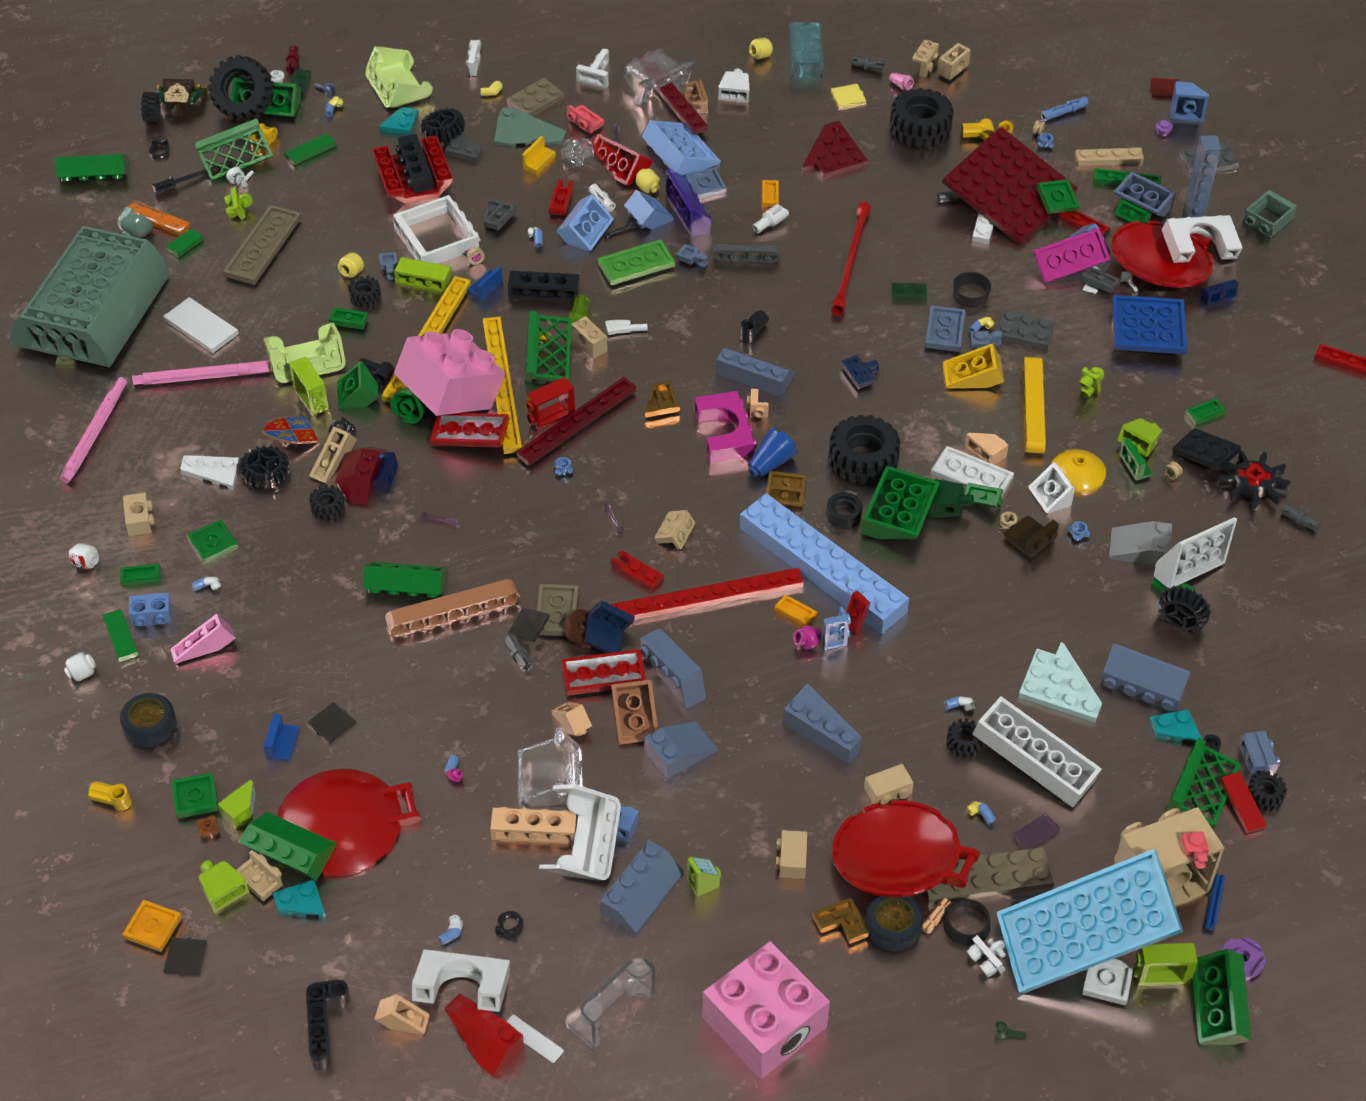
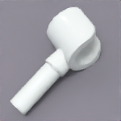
[236,171,254,187]
[1120,271,1138,293]

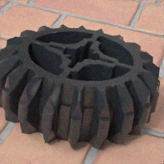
[421,108,465,143]
[239,445,290,490]
[1157,585,1211,632]

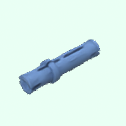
[1041,96,1089,121]

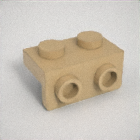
[912,40,940,77]
[654,510,695,550]
[236,850,282,901]

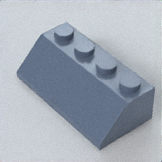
[716,348,796,397]
[1100,643,1191,712]
[600,840,684,935]

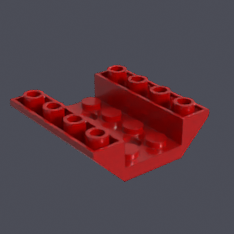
[372,136,453,204]

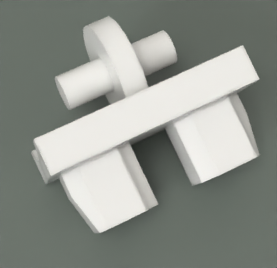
[966,935,1006,977]

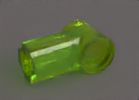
[569,295,590,324]

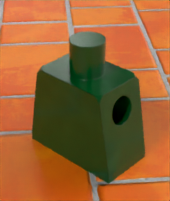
[928,479,974,518]

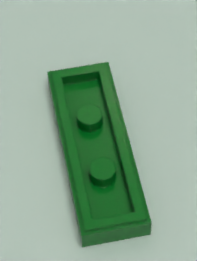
[285,133,336,165]
[102,609,138,662]

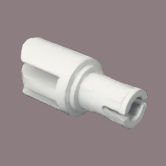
[752,204,789,234]

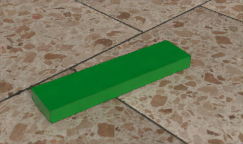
[1093,168,1161,186]

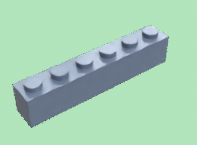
[1183,135,1221,218]

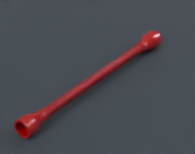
[831,202,871,315]

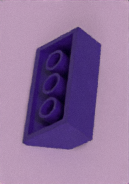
[666,168,712,237]

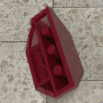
[335,447,387,507]

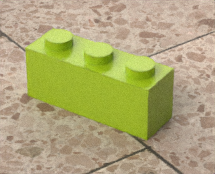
[394,257,452,293]

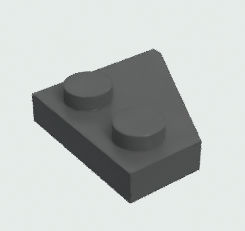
[445,133,482,162]
[483,198,517,231]

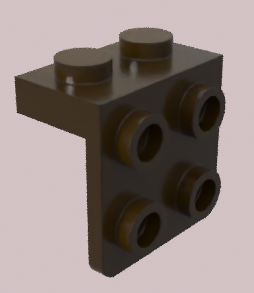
[1004,516,1059,558]

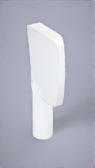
[605,320,648,335]

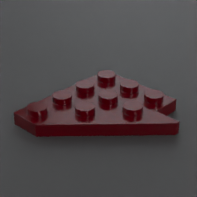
[802,121,868,179]

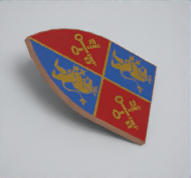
[262,417,319,445]

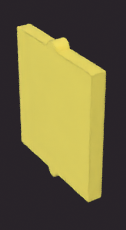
[831,84,866,108]

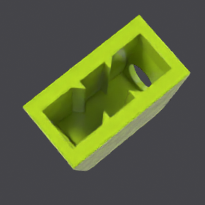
[1118,418,1162,457]
[198,860,249,913]

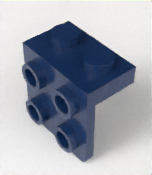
[584,600,634,653]

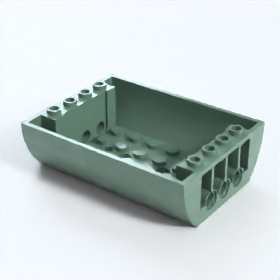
[10,226,170,367]

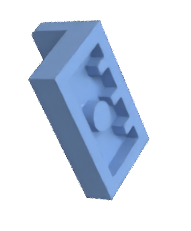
[822,606,851,650]

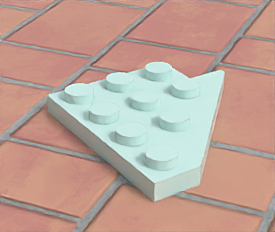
[1018,642,1102,723]

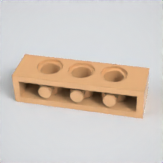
[490,807,577,844]

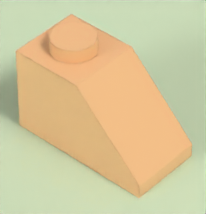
[965,433,1009,465]
[551,702,592,736]
[375,994,430,1035]

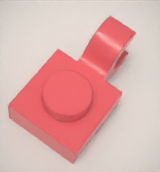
[1181,831,1209,869]

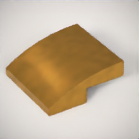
[766,471,806,507]

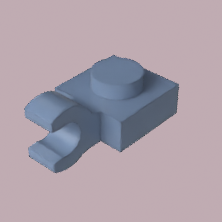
[676,244,708,268]
[379,252,398,280]
[970,331,1002,349]

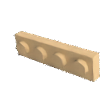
[1075,148,1144,166]

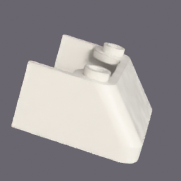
[539,784,621,880]

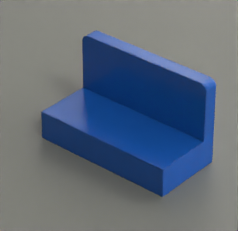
[467,266,503,302]
[263,714,299,761]

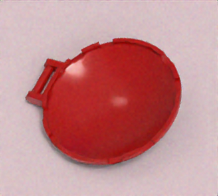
[1111,221,1214,288]
[277,769,421,877]
[832,800,980,897]

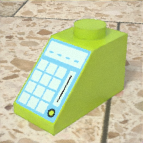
[218,779,256,830]
[687,857,722,897]

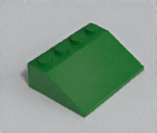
[861,465,940,539]

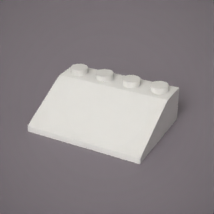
[1154,517,1237,588]

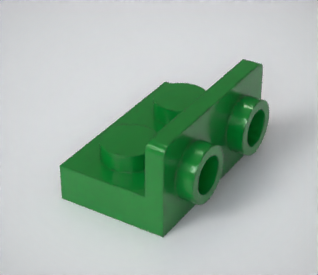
[1120,438,1152,480]

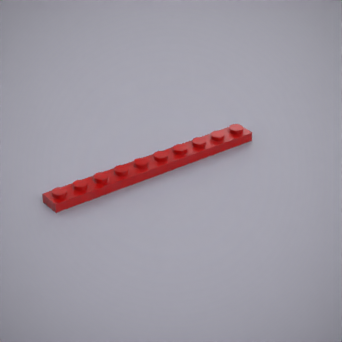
[611,568,804,620]

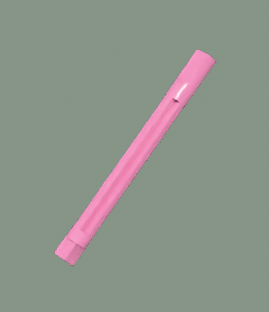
[132,360,270,385]
[59,377,127,484]

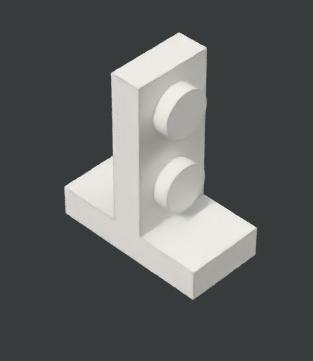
[576,48,609,88]

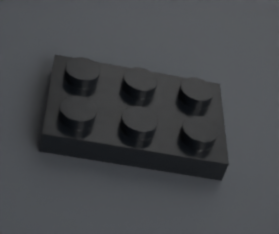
[1172,428,1241,471]

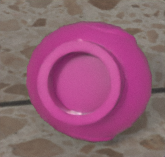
[793,625,822,650]

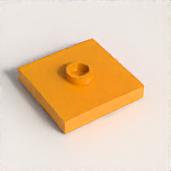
[122,899,182,952]

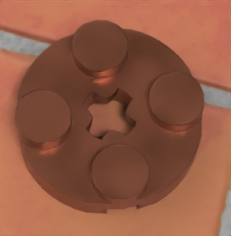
[565,609,592,648]

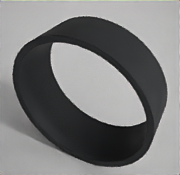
[953,272,991,306]
[943,899,991,946]

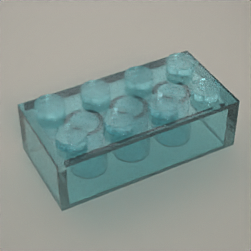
[788,22,823,79]

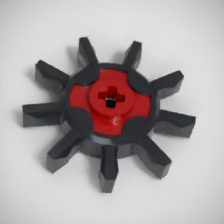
[1218,450,1291,509]

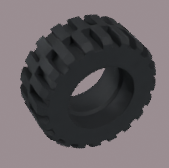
[208,55,275,121]
[890,88,954,148]
[828,415,901,485]

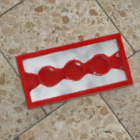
[430,413,510,448]
[561,649,646,696]

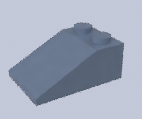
[644,721,718,779]

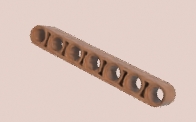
[385,579,520,636]

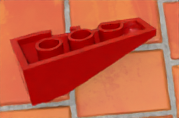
[591,134,653,186]

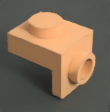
[747,389,769,418]

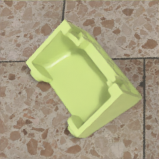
[366,46,433,108]
[264,323,346,383]

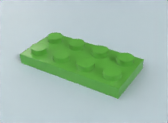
[598,239,675,285]

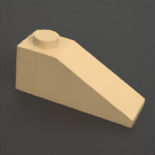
[309,427,357,484]

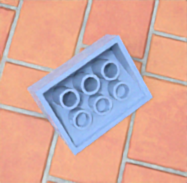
[642,120,721,175]

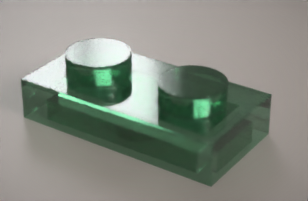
[290,69,311,96]
[891,283,927,301]

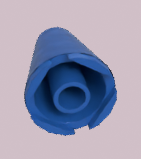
[748,427,798,477]

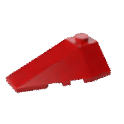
[444,993,524,1078]

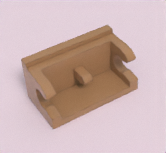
[684,79,708,114]

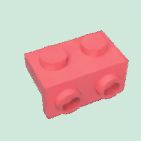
[567,105,604,134]

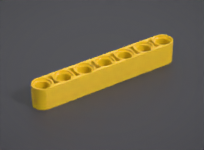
[1023,357,1046,454]

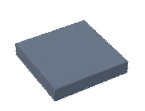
[684,167,727,199]

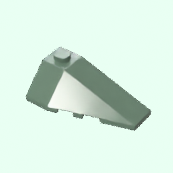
[494,108,566,146]

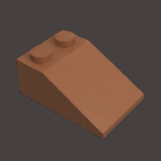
[611,679,658,745]

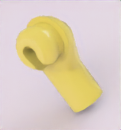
[481,81,502,96]

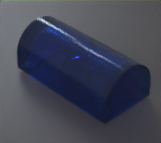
[1200,279,1239,306]
[373,452,399,493]

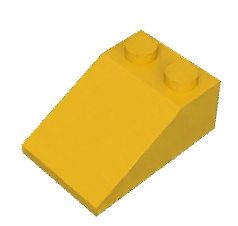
[943,343,1005,389]

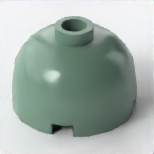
[117,207,153,238]

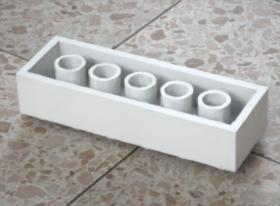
[973,696,1101,807]

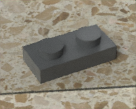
[1081,267,1120,293]

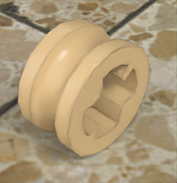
[1033,120,1045,136]
[1163,461,1182,480]
[1000,512,1018,530]

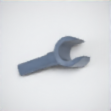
[314,83,335,96]

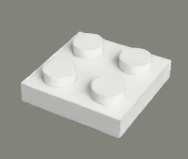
[1082,959,1134,1006]

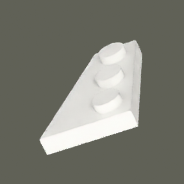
[180,455,240,491]

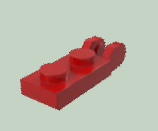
[549,179,573,216]
[610,550,664,591]

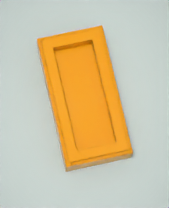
[762,180,779,208]
[774,594,818,626]

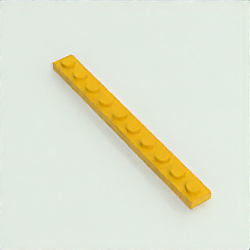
[381,276,471,402]
[483,317,522,454]

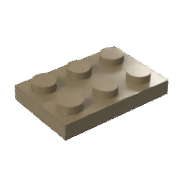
[507,78,565,116]
[535,584,579,636]

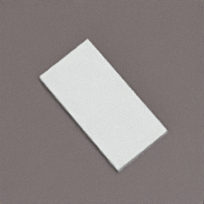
[163,297,239,353]
[930,446,1014,497]

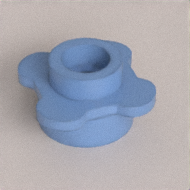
[1037,133,1054,148]
[553,457,573,475]
[1068,521,1090,540]

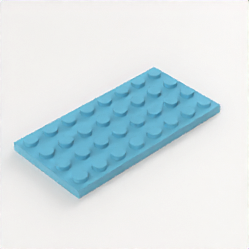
[996,849,1183,994]

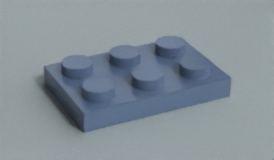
[925,305,966,352]

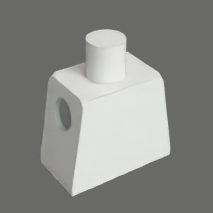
[718,69,749,103]

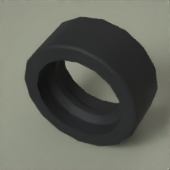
[826,492,863,528]

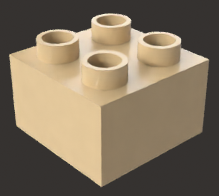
[1114,807,1224,906]

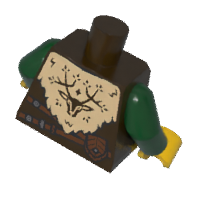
[157,79,208,117]

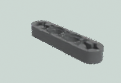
[713,244,780,263]

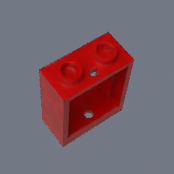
[526,377,575,430]

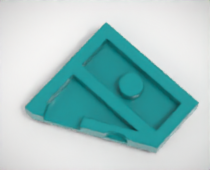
[379,107,418,135]
[1149,709,1202,742]
[273,880,326,918]

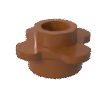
[196,816,219,837]

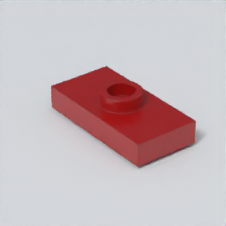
[846,591,871,633]

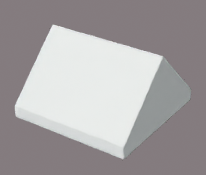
[1028,462,1075,514]

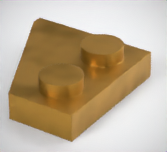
[645,381,680,418]

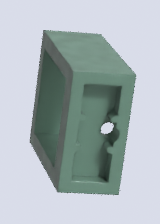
[1243,190,1297,238]

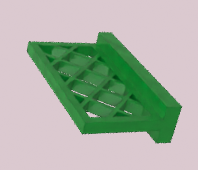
[195,118,273,182]
[524,311,572,382]
[1166,737,1241,828]

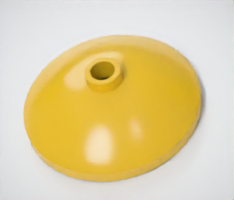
[1051,449,1106,493]

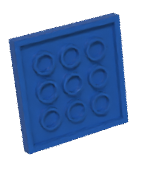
[1112,295,1187,354]

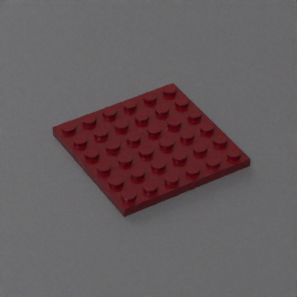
[942,127,1078,245]

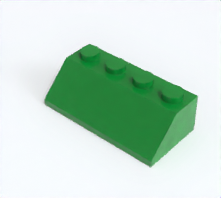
[231,78,301,117]
[55,154,128,182]
[363,562,448,598]
[239,812,337,881]
[1193,949,1252,1045]

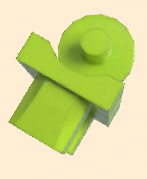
[224,187,253,220]
[1079,367,1104,399]

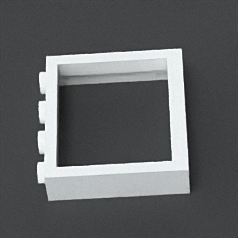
[393,195,480,264]

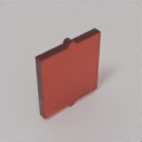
[1150,78,1179,98]

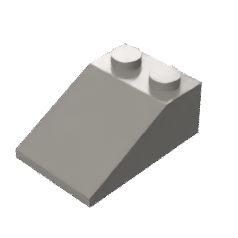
[1109,521,1172,566]

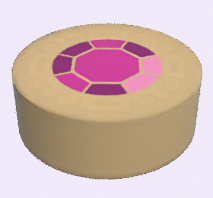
[466,247,485,265]

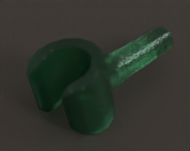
[995,1022,1027,1039]

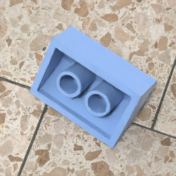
[556,194,614,252]

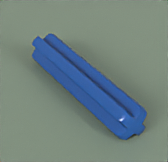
[1203,873,1225,931]

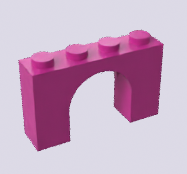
[694,391,757,463]

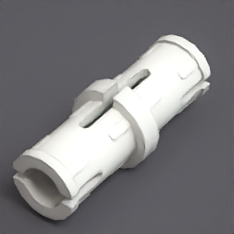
[588,184,616,212]

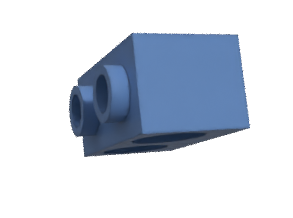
[129,592,172,626]

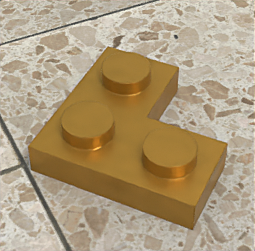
[812,898,869,944]

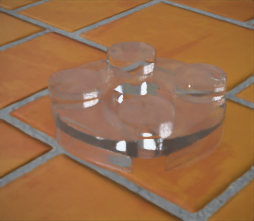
[561,137,594,167]

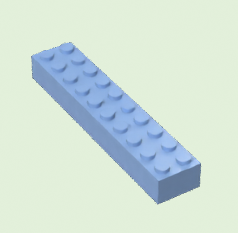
[740,493,909,634]

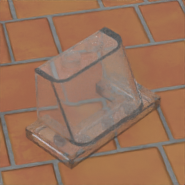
[622,49,695,106]
[517,727,582,818]

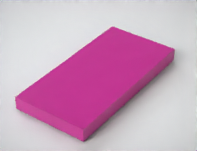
[1033,228,1111,284]

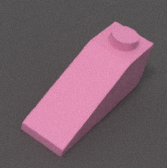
[170,614,235,663]

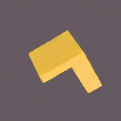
[522,136,556,175]

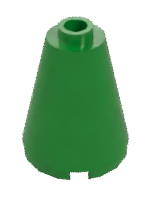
[390,387,427,424]

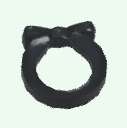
[149,139,169,159]
[329,416,356,435]
[495,911,523,940]

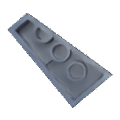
[640,628,706,709]
[783,683,862,765]

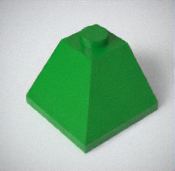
[337,361,378,409]

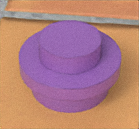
[1156,120,1172,135]

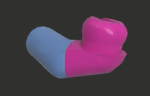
[444,755,463,782]

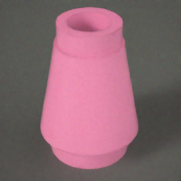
[889,73,914,91]

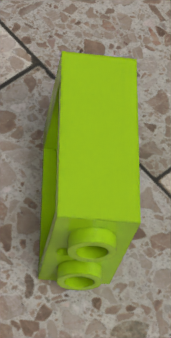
[289,356,329,415]
[1133,943,1198,986]

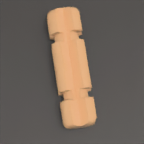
[922,898,952,934]

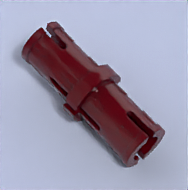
[286,45,299,74]

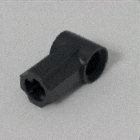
[740,310,769,343]
[358,358,395,386]

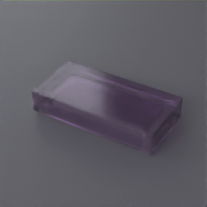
[1013,813,1060,849]

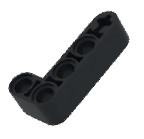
[306,980,350,1071]

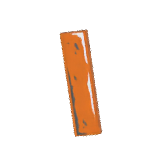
[128,200,191,236]

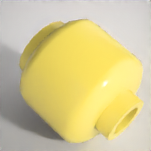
[749,37,773,60]
[636,169,661,194]
[338,253,364,278]

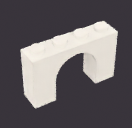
[1162,215,1243,263]
[412,949,510,1012]

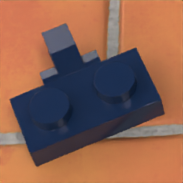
[841,355,879,389]

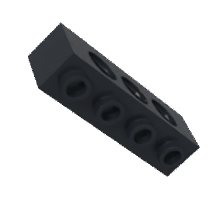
[395,134,434,193]
[508,271,580,301]

